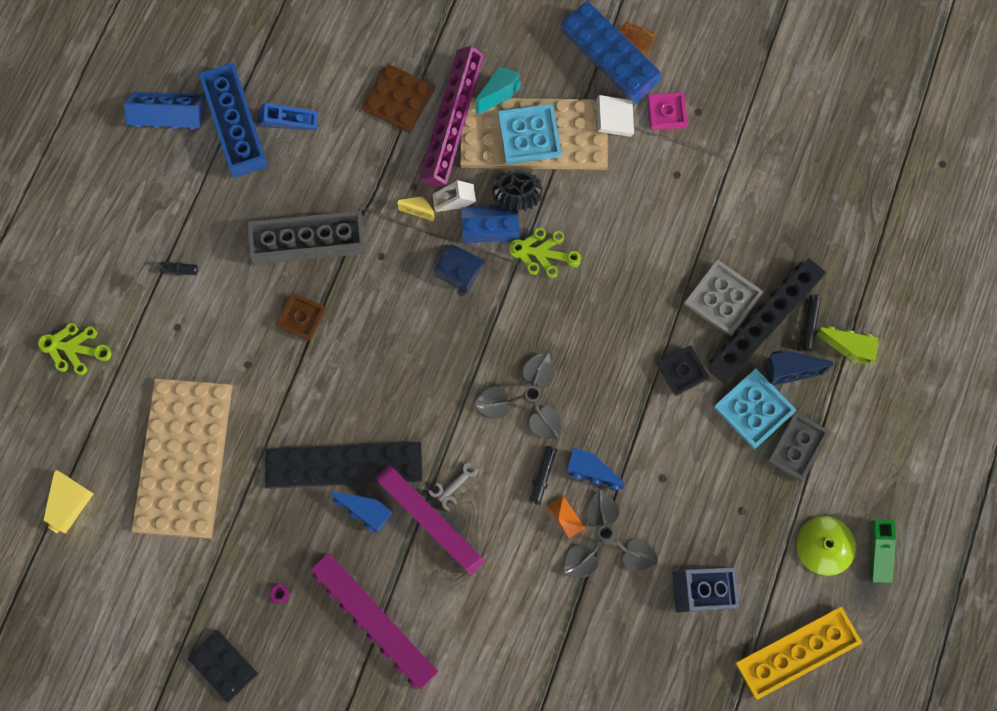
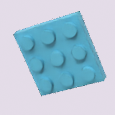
[498,104,561,165]
[713,369,797,450]

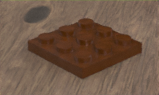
[361,63,435,133]

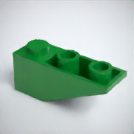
[869,519,896,583]

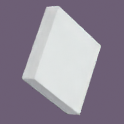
[596,95,634,137]

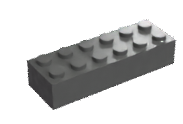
[248,211,366,265]

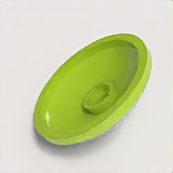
[796,516,856,576]

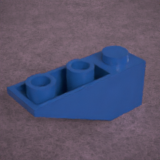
[566,448,625,491]
[331,492,393,533]

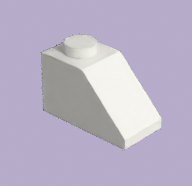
[432,180,476,212]

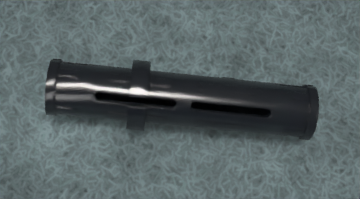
[800,295,822,352]
[529,446,558,505]

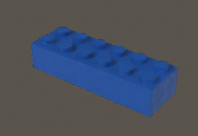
[561,0,662,104]
[199,62,269,178]

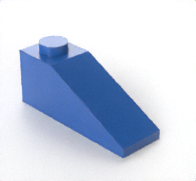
[258,103,318,130]

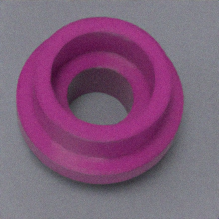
[269,584,290,604]

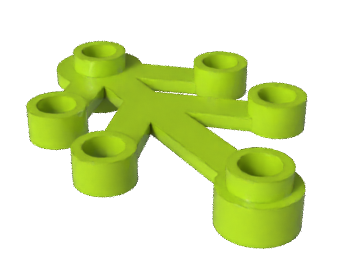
[509,228,581,279]
[38,323,112,375]

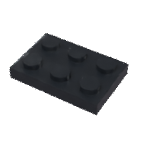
[187,630,259,703]

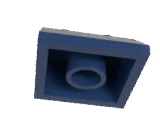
[434,244,486,293]

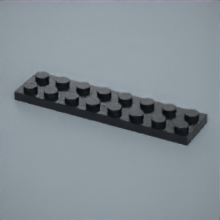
[265,442,423,489]

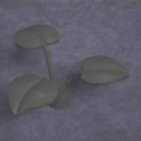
[475,353,561,439]
[564,490,658,578]

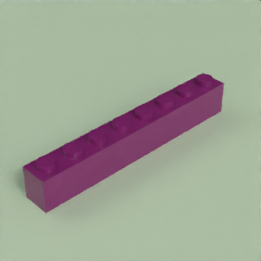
[311,553,439,690]

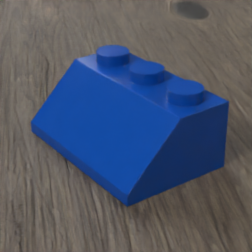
[462,205,519,244]

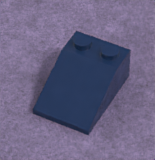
[763,350,834,386]
[672,568,739,613]

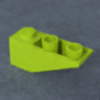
[817,326,879,365]

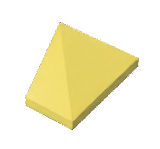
[397,196,434,221]

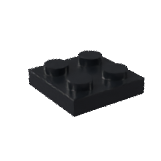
[657,345,710,397]

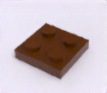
[275,292,327,342]

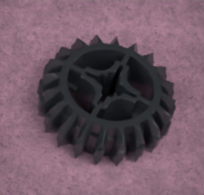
[492,169,542,212]

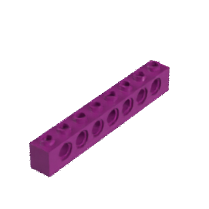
[419,46,484,187]

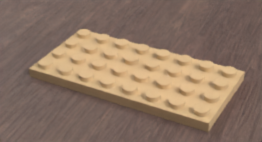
[460,98,608,170]
[132,379,233,539]

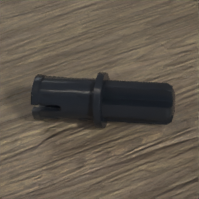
[160,261,199,276]

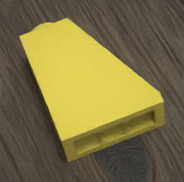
[44,470,93,533]

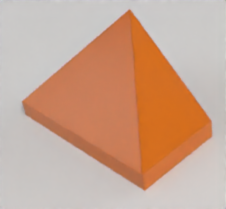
[547,496,585,539]

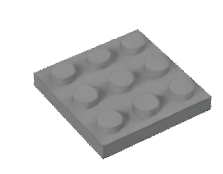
[684,259,764,337]

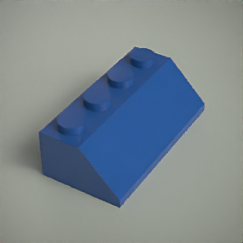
[124,92,206,129]

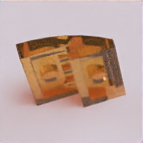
[620,23,658,57]

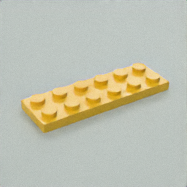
[735,606,862,700]

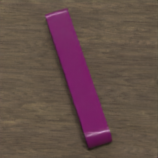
[375,464,485,576]

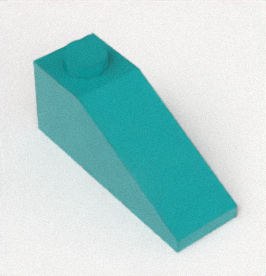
[476,67,521,114]

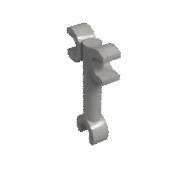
[429,462,478,512]

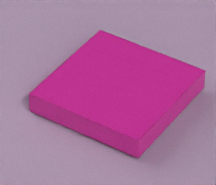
[647,92,688,130]

